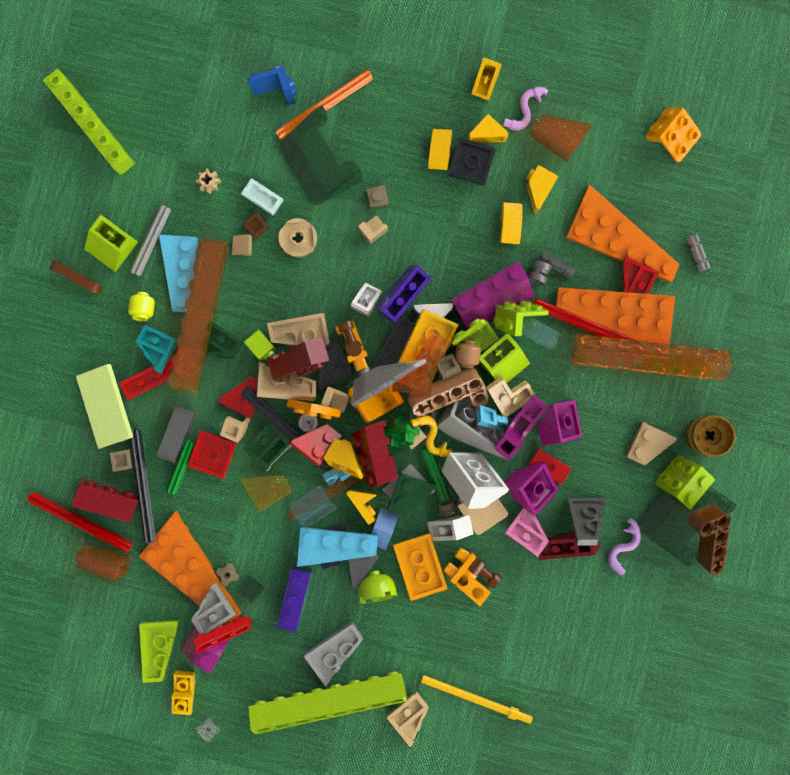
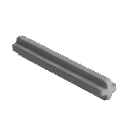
[130,205,171,276]

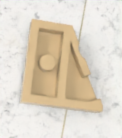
[626,422,677,465]
[386,691,429,747]

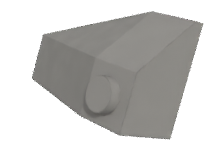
[351,359,427,407]
[437,396,509,461]

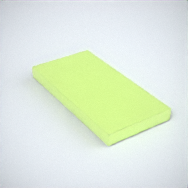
[76,364,133,449]

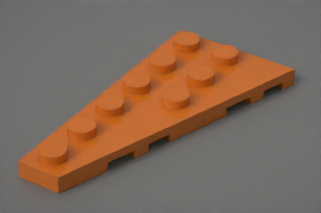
[566,185,680,283]
[556,287,675,353]
[139,511,242,625]

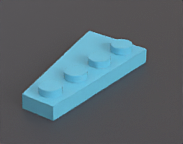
[159,235,198,313]
[297,527,378,567]

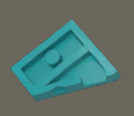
[135,325,179,374]

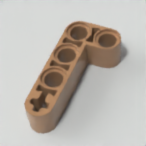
[408,368,488,416]

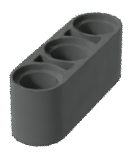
[157,406,196,464]

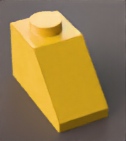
[526,165,558,214]
[324,438,363,479]

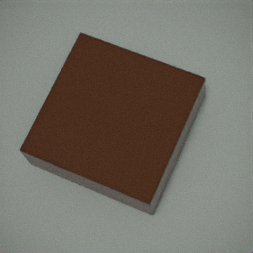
[242,212,270,240]

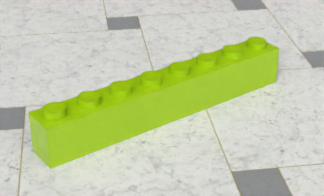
[249,672,407,734]

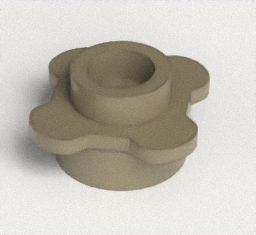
[216,563,239,586]

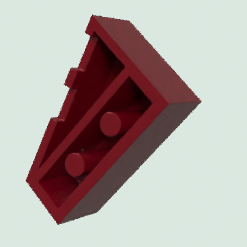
[267,338,329,380]
[351,420,398,488]
[72,477,138,522]

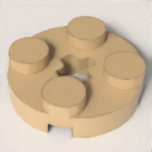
[279,218,317,258]

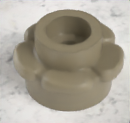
[439,500,457,516]

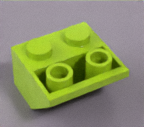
[84,215,138,272]
[479,333,530,383]

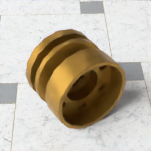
[685,415,736,457]

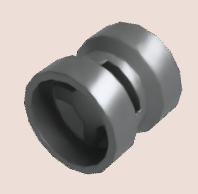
[528,260,552,285]

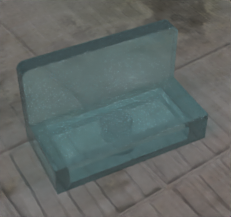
[290,485,338,527]

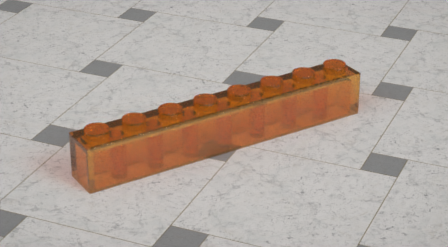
[169,238,229,394]
[571,334,733,381]

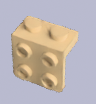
[456,498,508,535]

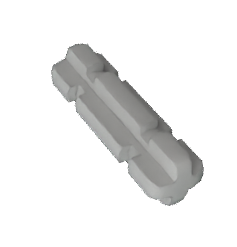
[687,234,710,272]

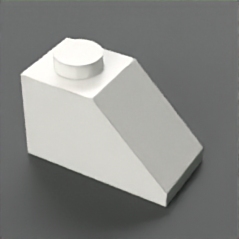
[427,515,473,541]

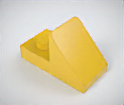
[346,489,377,525]

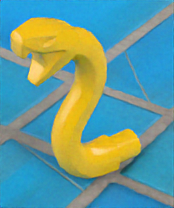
[410,415,452,457]

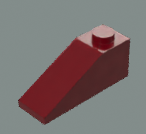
[538,531,600,560]

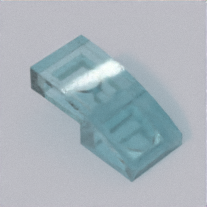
[522,316,561,351]

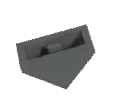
[349,553,379,589]

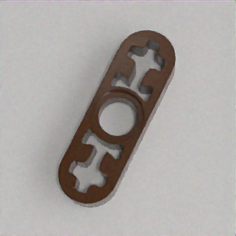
[50,260,103,295]

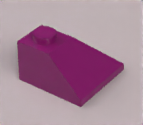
[538,400,582,445]
[504,462,559,516]
[181,626,230,673]

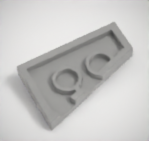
[304,621,363,687]

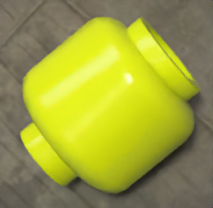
[128,292,155,321]

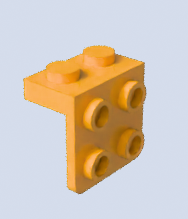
[645,107,701,162]
[348,384,404,423]

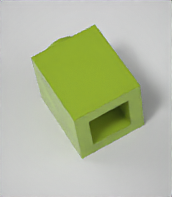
[244,329,276,361]

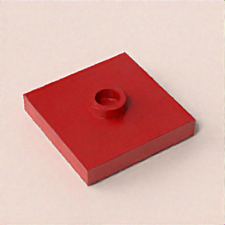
[187,430,237,479]

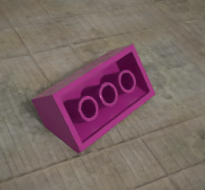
[450,261,535,331]

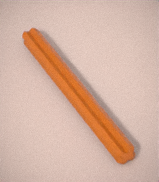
[275,70,373,140]

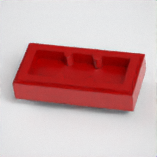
[528,448,572,485]

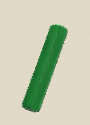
[166,440,195,495]
[420,448,450,503]

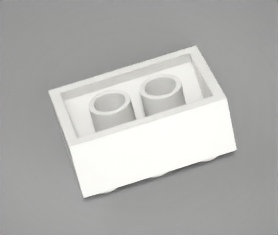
[442,453,509,509]

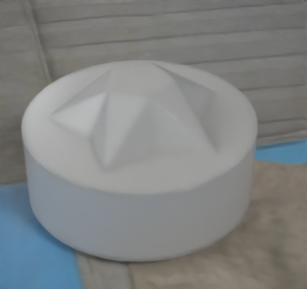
[298,414,318,432]

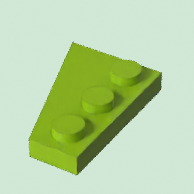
[139,620,180,683]

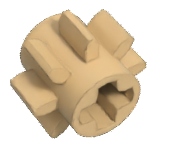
[196,168,221,194]

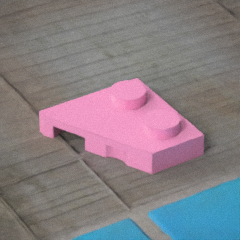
[505,508,549,557]

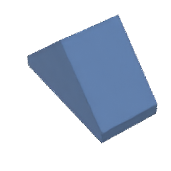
[371,507,399,550]

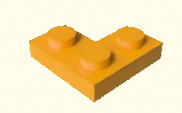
[287,399,341,420]

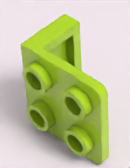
[494,301,549,336]
[451,319,500,352]
[655,455,715,510]

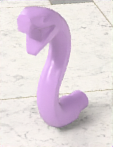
[503,87,548,131]
[608,519,641,576]

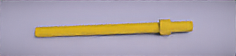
[421,675,533,724]

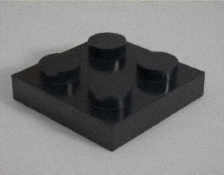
[448,137,496,186]

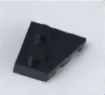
[319,340,353,390]

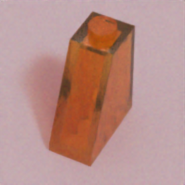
[530,115,593,162]
[75,546,132,582]

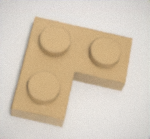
[485,377,535,417]

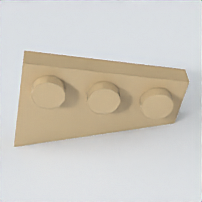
[267,313,330,345]
[257,361,316,401]

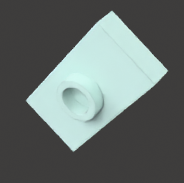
[241,178,284,216]

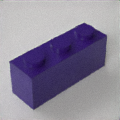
[375,265,431,322]
[277,566,312,632]

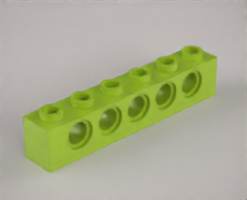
[43,68,136,175]

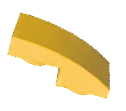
[428,129,452,170]
[500,202,522,244]
[172,671,195,715]

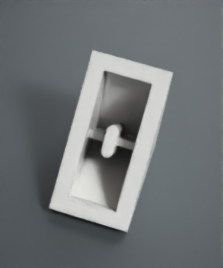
[350,283,382,317]
[414,303,453,318]

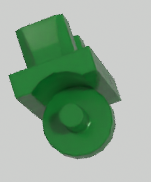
[384,416,420,450]

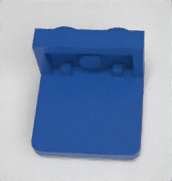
[247,66,297,104]

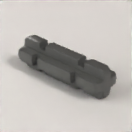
[539,251,575,278]

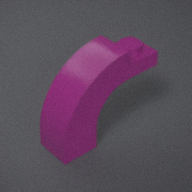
[494,394,549,460]

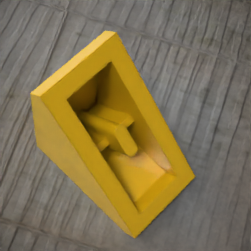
[471,58,502,101]
[468,114,508,143]

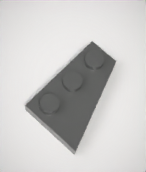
[567,498,606,545]

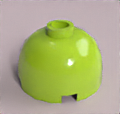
[358,571,397,604]

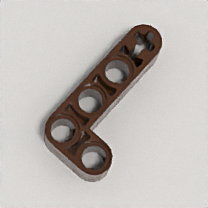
[687,504,731,576]

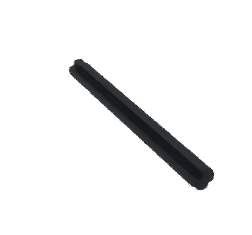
[241,387,329,470]
[130,429,156,543]

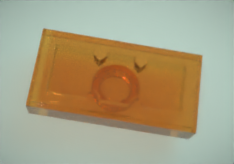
[415,331,451,375]

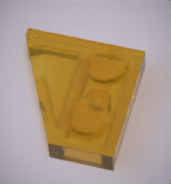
[241,475,294,512]

